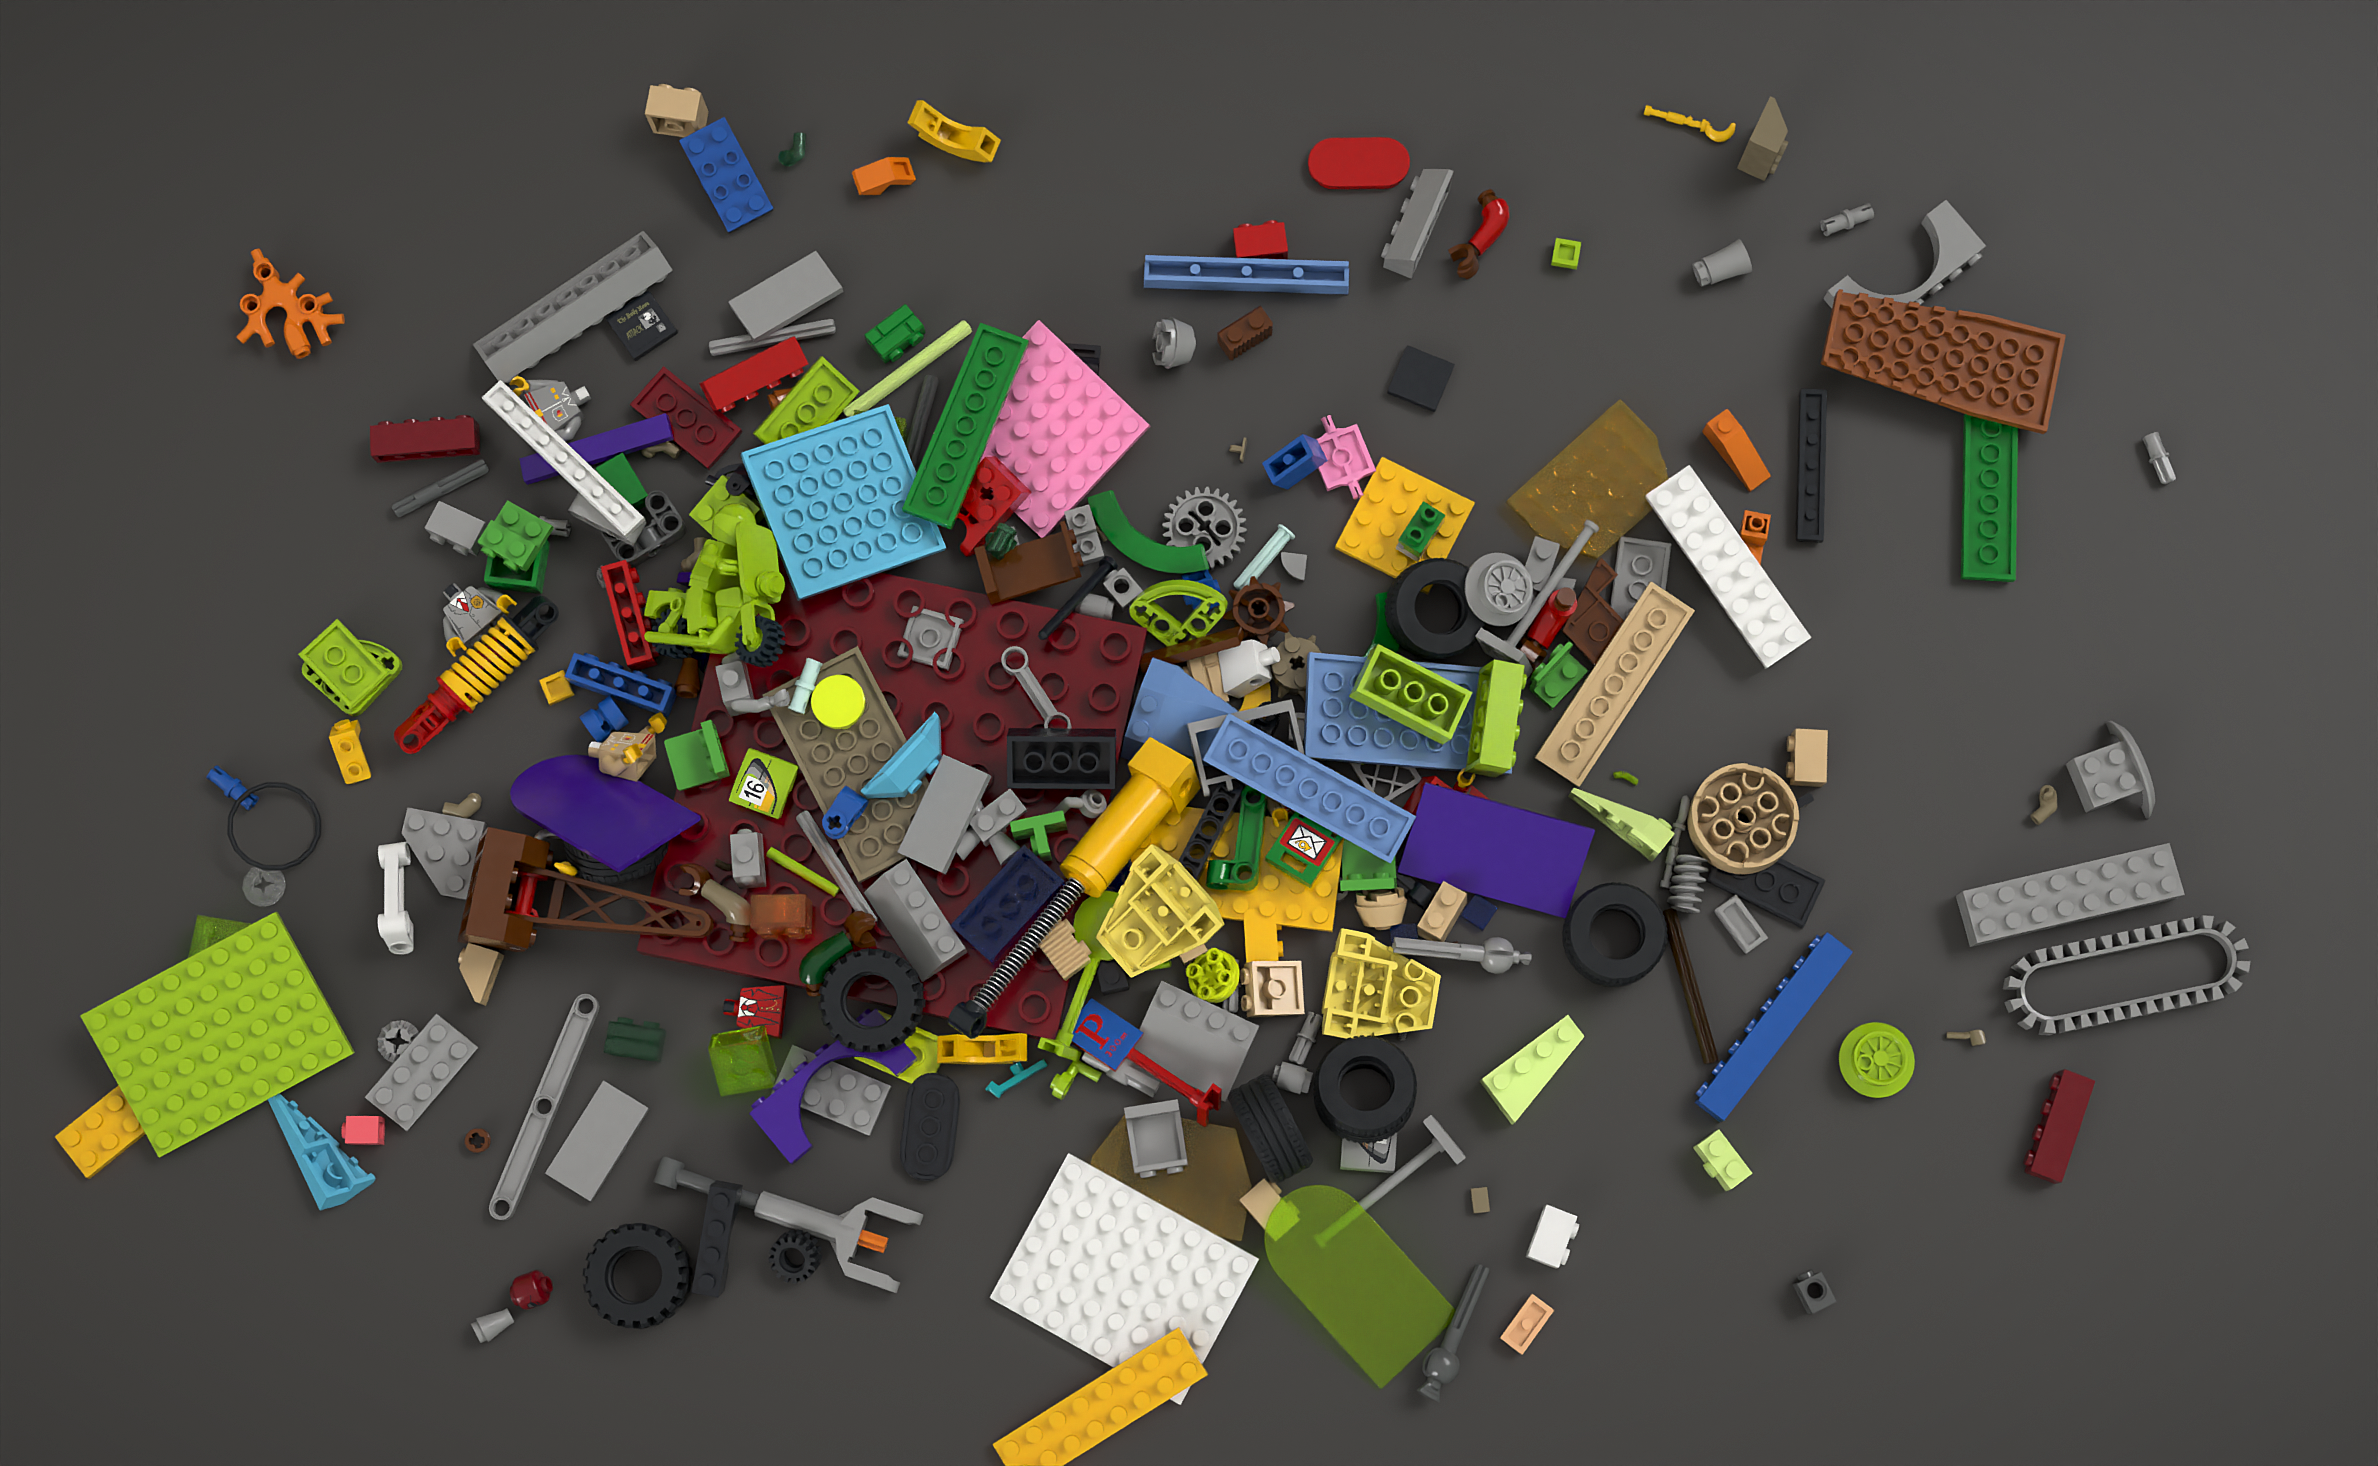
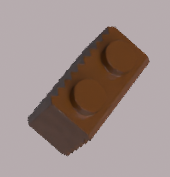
[1217,306,1273,361]

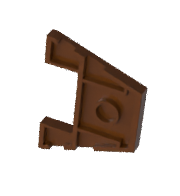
[1561,558,1624,666]

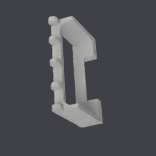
[1186,699,1305,797]

